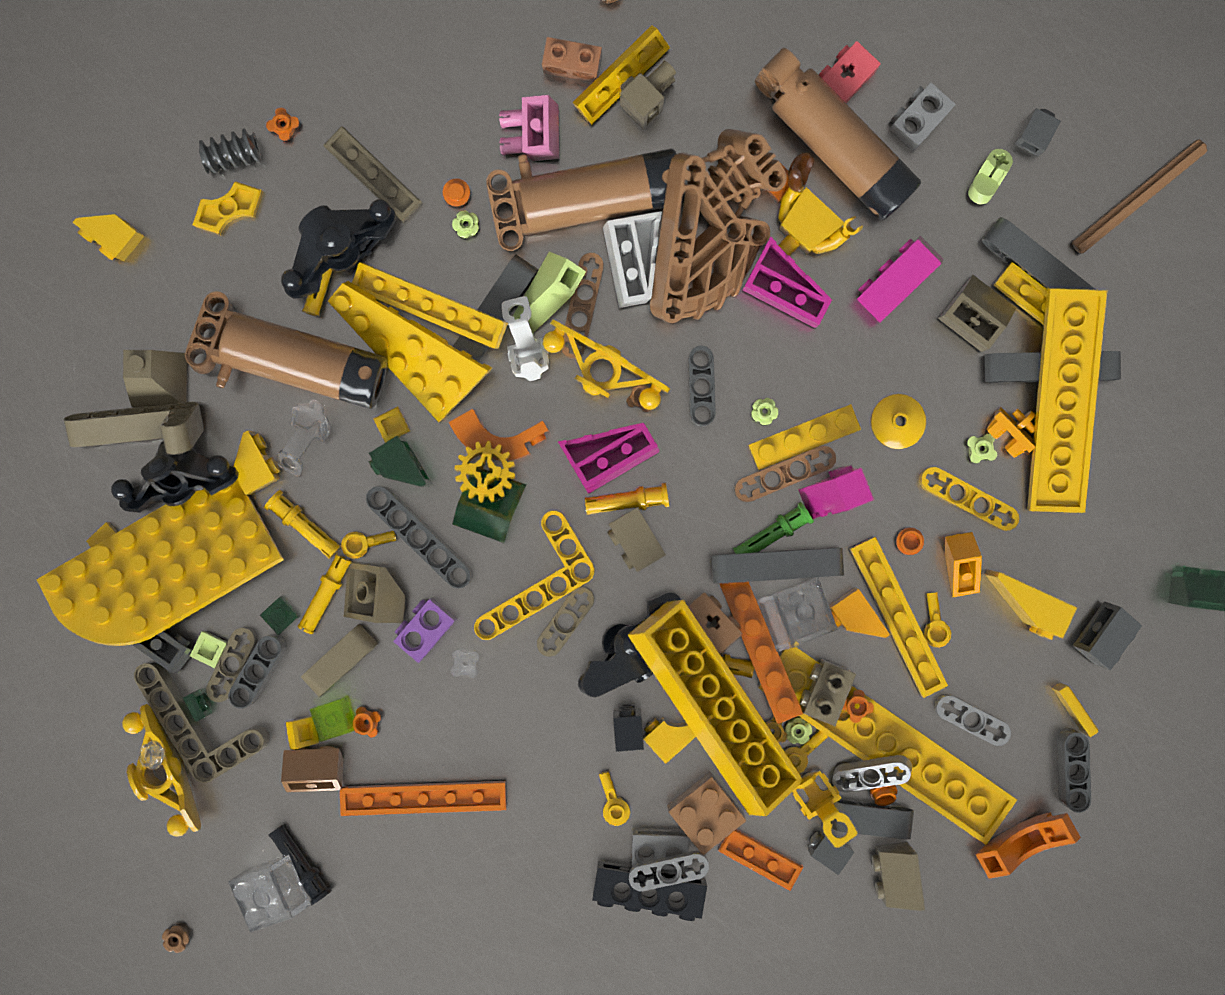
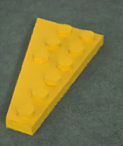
[328,281,492,422]

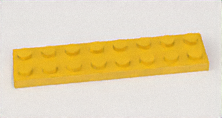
[1027,288,1107,513]

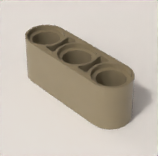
[301,624,378,697]

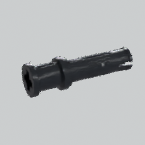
[268,825,332,905]

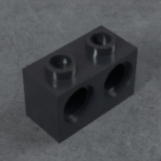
[613,704,644,752]

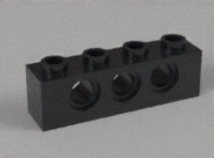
[592,861,707,921]

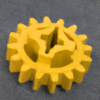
[454,441,515,503]

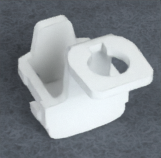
[502,296,550,381]

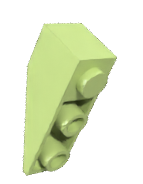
[513,252,586,333]

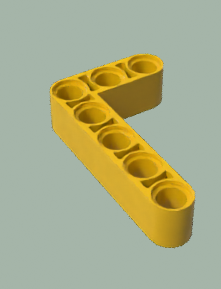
[474,510,595,640]

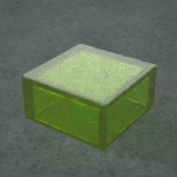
[309,696,354,742]

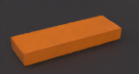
[718,829,803,891]

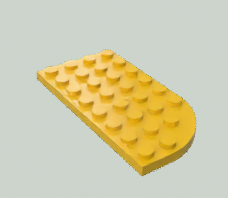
[36,480,284,646]

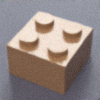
[667,772,747,855]

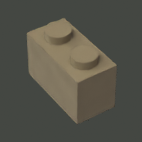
[607,507,666,572]

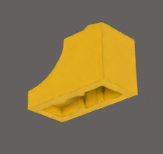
[643,717,696,764]

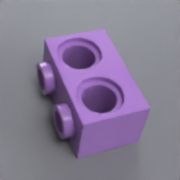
[393,597,457,663]

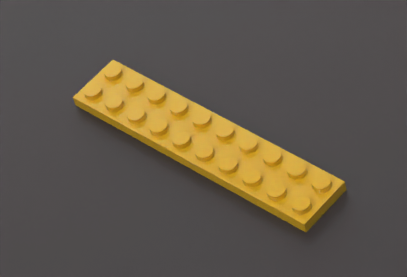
[758,642,1017,845]

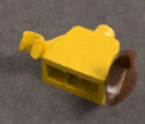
[778,153,863,256]

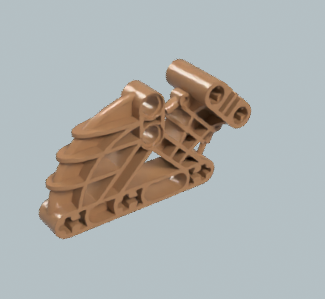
[650,129,787,323]

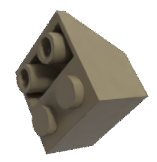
[938,275,1016,352]

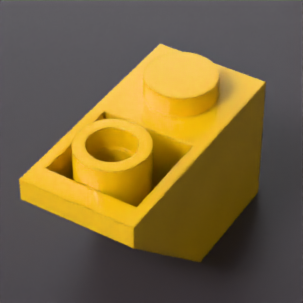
[73,214,145,261]
[234,430,280,495]

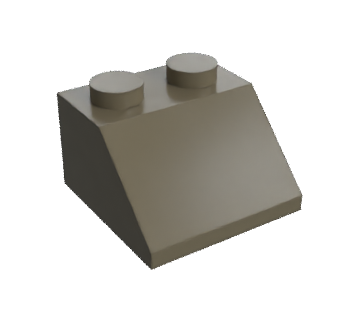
[872,842,925,911]

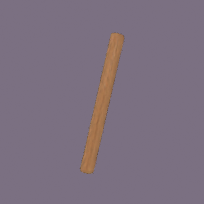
[1072,139,1207,254]

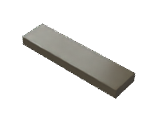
[323,126,422,223]

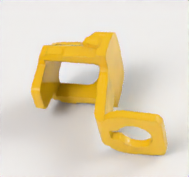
[793,770,857,848]

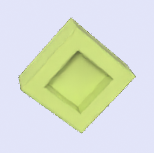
[190,630,228,668]

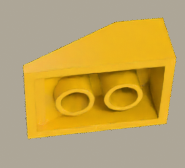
[985,570,1077,640]

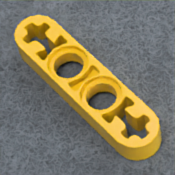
[919,467,1019,531]

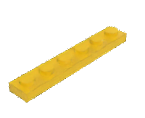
[352,262,508,349]
[849,537,948,698]

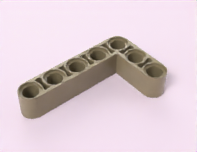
[64,402,204,454]
[134,661,270,783]

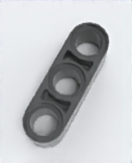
[688,345,716,427]
[228,634,287,709]
[1057,728,1091,813]
[832,800,914,839]

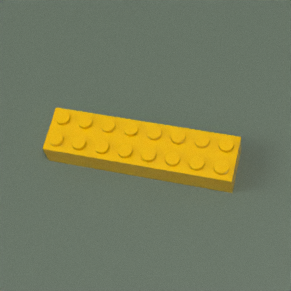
[628,600,804,816]

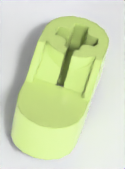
[968,149,1013,204]

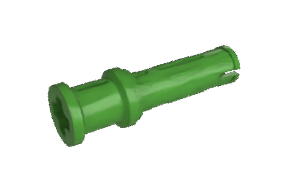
[733,502,814,554]

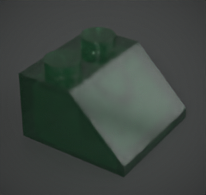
[368,436,433,487]
[452,469,526,543]
[1169,566,1225,611]

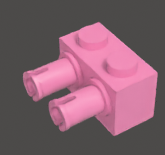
[499,95,559,161]

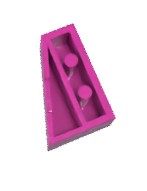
[743,236,832,328]
[857,236,943,322]
[558,423,660,493]
[798,465,874,519]

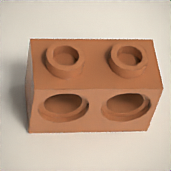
[542,37,602,82]

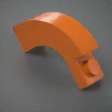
[449,409,549,461]
[975,812,1081,879]

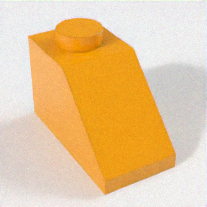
[945,532,982,597]
[828,587,890,638]

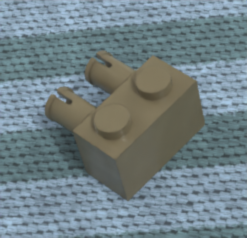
[620,60,676,130]
[799,659,856,726]

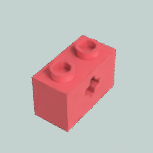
[819,41,881,103]

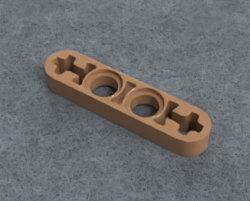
[562,253,604,359]
[734,446,836,502]

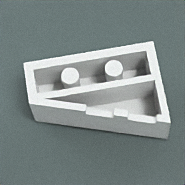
[603,211,662,308]

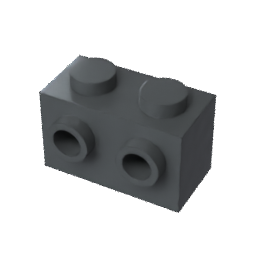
[1073,601,1142,671]
[132,630,192,674]

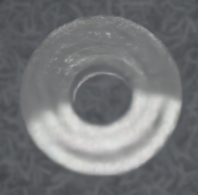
[139,741,165,770]

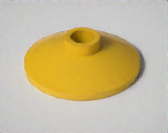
[871,394,926,449]

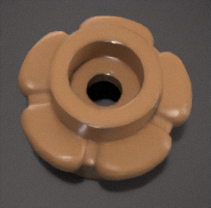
[162,925,189,953]

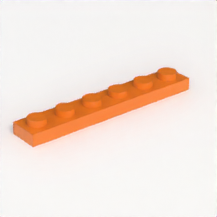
[719,582,803,724]
[340,781,507,816]

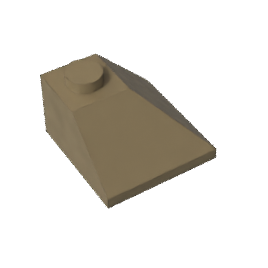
[123,350,188,407]
[344,562,405,623]

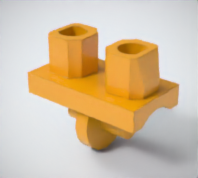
[986,407,1035,458]

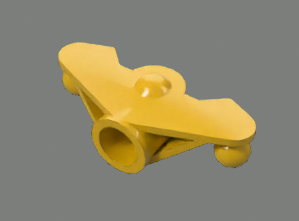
[542,319,670,410]
[122,704,201,837]

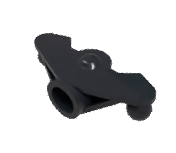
[281,199,396,299]
[111,441,239,513]
[578,592,681,697]

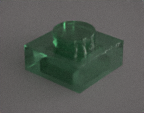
[260,596,300,635]
[183,689,212,722]

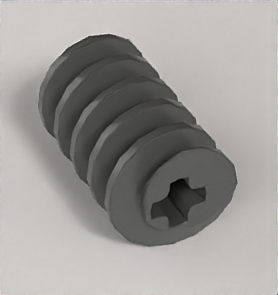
[199,128,262,174]

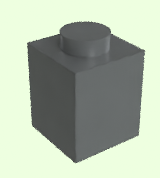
[1014,108,1061,156]
[808,829,854,875]

